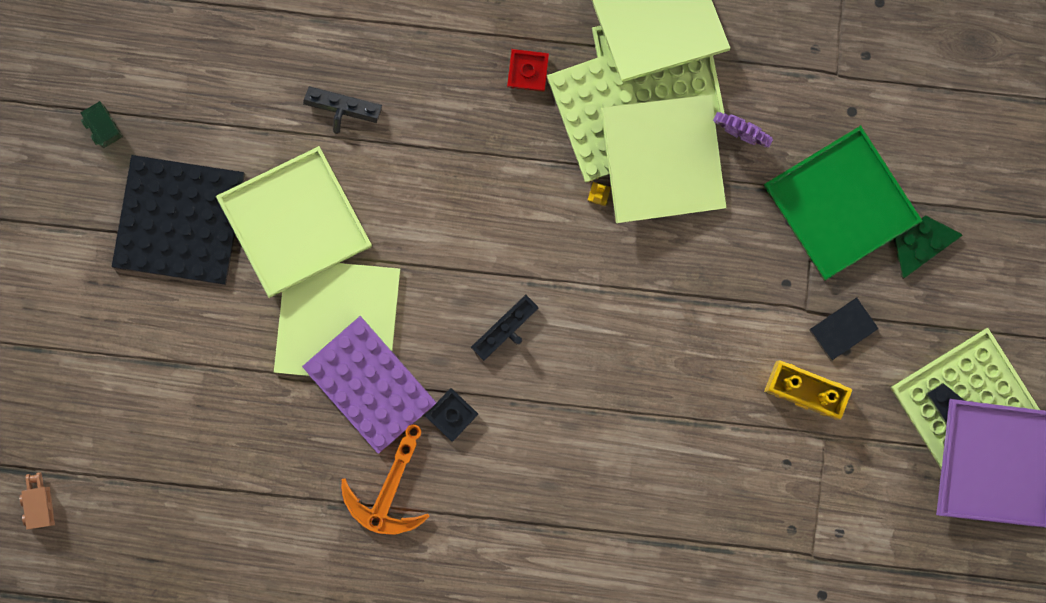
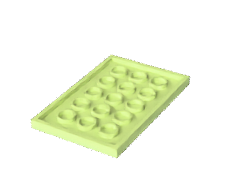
[547,53,638,183]

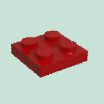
[507,49,549,92]

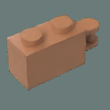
[20,472,55,530]

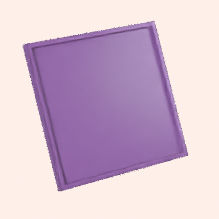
[936,399,1046,528]

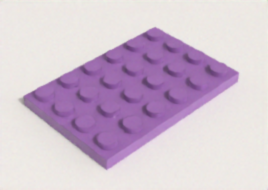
[302,316,437,454]

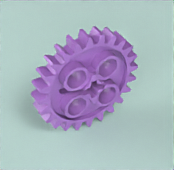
[713,112,773,148]

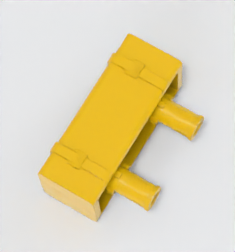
[764,360,852,420]

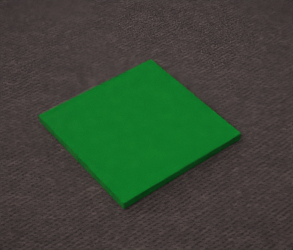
[763,125,922,281]

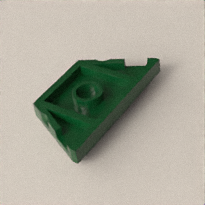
[894,215,963,279]

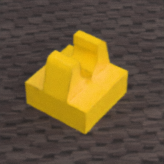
[587,182,611,206]

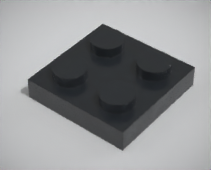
[424,388,479,442]

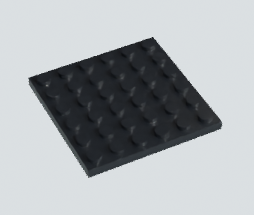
[111,155,245,285]

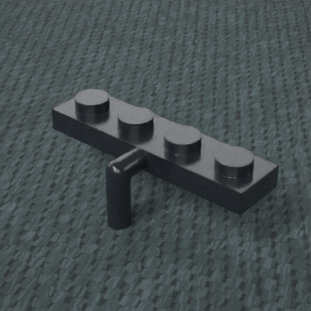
[303,86,382,134]
[471,294,539,361]

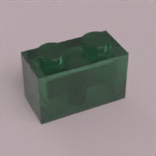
[80,101,123,148]

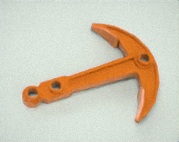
[341,424,429,535]

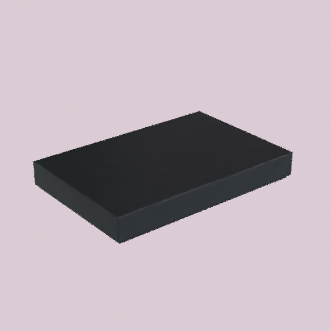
[809,297,879,361]

